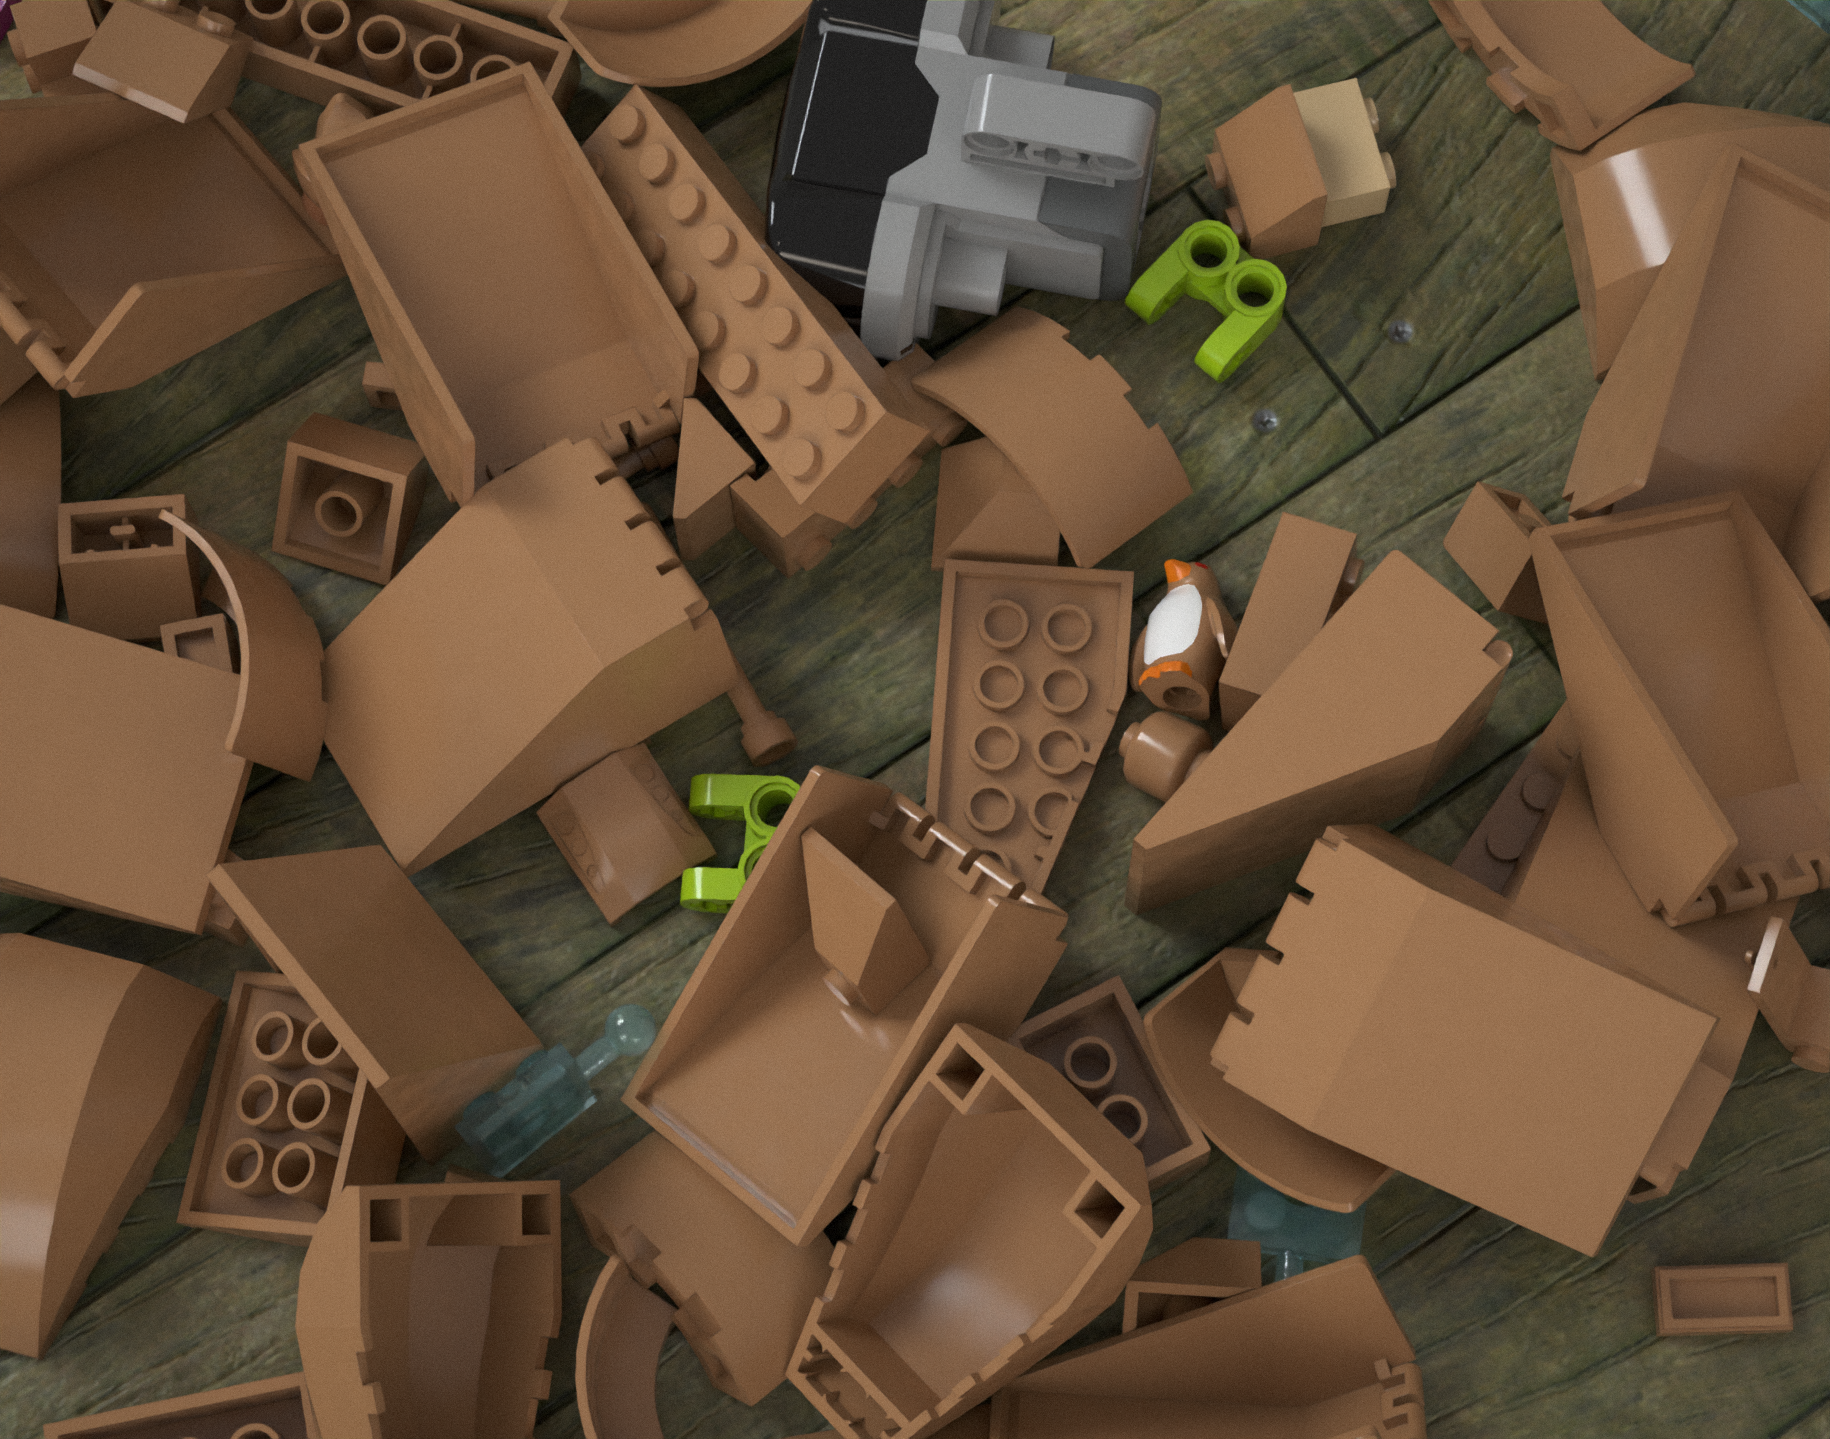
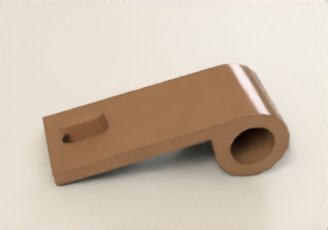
[1745,916,1830,1073]

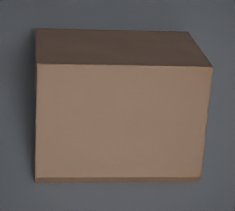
[673,398,758,560]

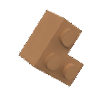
[7,0,111,97]

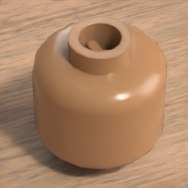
[1119,711,1213,803]

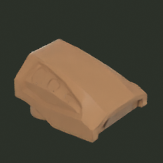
[536,742,718,927]

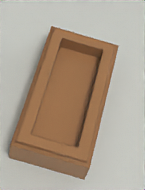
[1651,1263,1793,1336]

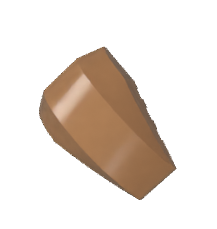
[1550,102,1830,380]
[0,933,223,1360]
[785,1023,1153,1439]
[295,1180,562,1439]

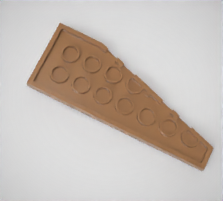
[925,559,1134,895]

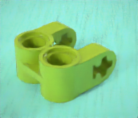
[1124,220,1287,383]
[680,774,800,913]

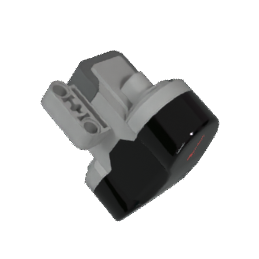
[764,0,1162,361]

